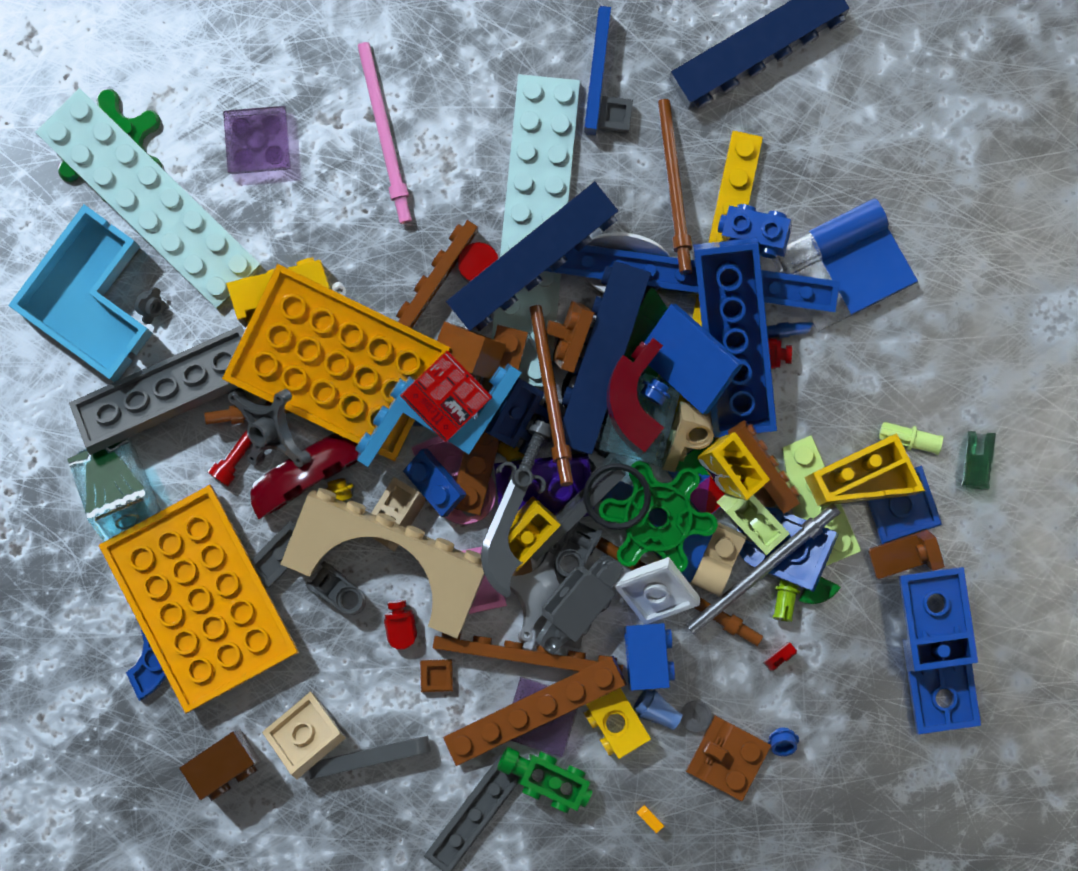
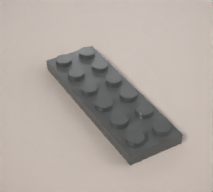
[69,325,244,455]

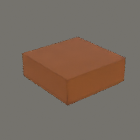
[420,659,453,692]

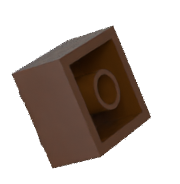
[179,729,261,801]

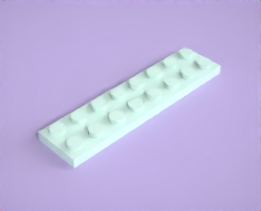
[35,88,261,309]

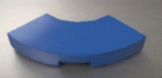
[126,630,167,701]

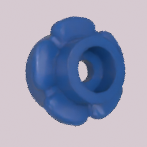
[640,378,670,406]
[768,727,799,756]

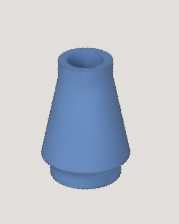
[633,689,683,730]

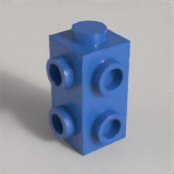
[718,204,792,259]

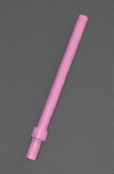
[357,42,412,224]

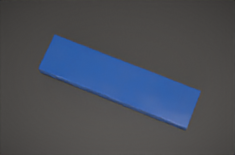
[584,6,611,136]

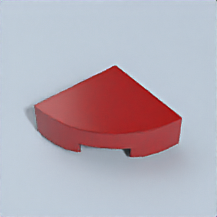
[763,642,797,671]

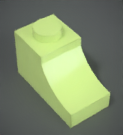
[717,493,790,555]

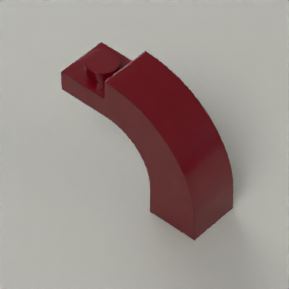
[607,338,665,457]

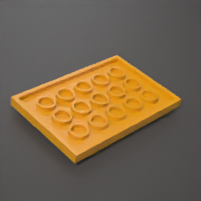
[222,263,450,461]
[98,485,300,713]

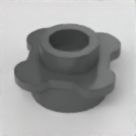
[134,287,166,324]

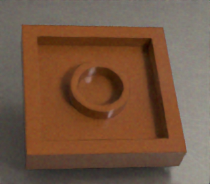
[546,301,594,373]
[685,715,771,801]

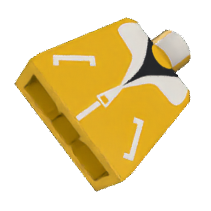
[698,432,770,500]

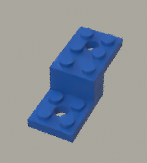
[898,567,981,734]

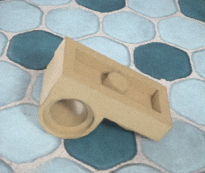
[661,402,714,472]
[691,522,747,597]

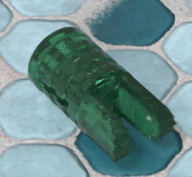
[961,431,996,490]

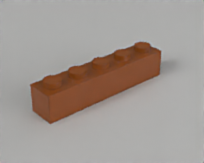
[728,420,801,514]

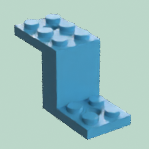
[356,364,522,467]

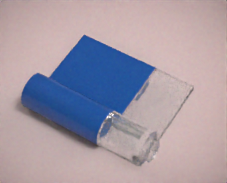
[772,198,918,333]

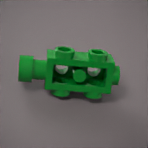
[497,747,593,814]

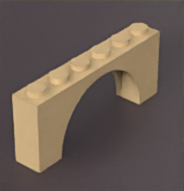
[280,488,485,639]

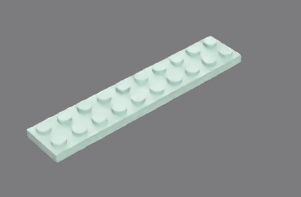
[492,74,580,388]

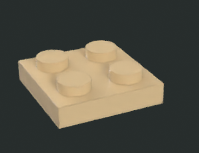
[262,691,346,780]

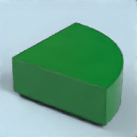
[798,577,841,604]

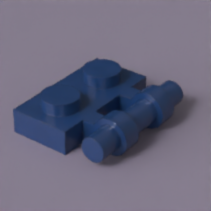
[485,378,549,455]

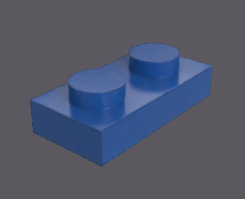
[403,449,467,517]

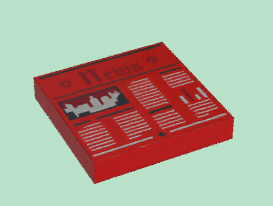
[400,350,492,442]

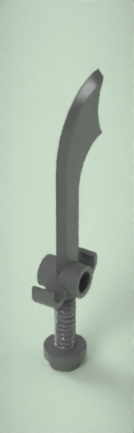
[481,420,552,598]

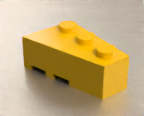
[226,257,331,327]
[804,433,925,506]

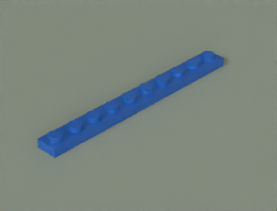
[545,245,840,312]

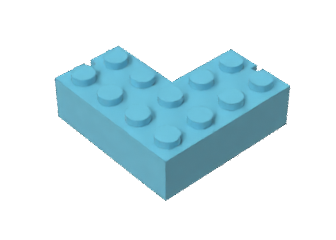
[8,204,153,382]

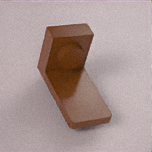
[868,530,945,579]

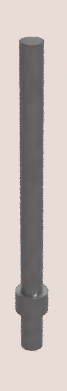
[686,503,841,634]

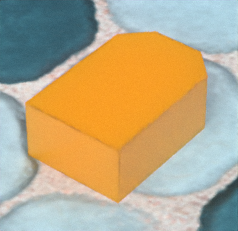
[636,805,664,834]

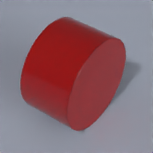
[458,242,498,283]

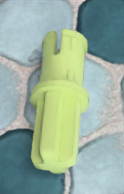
[879,422,943,455]

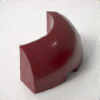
[250,433,359,519]

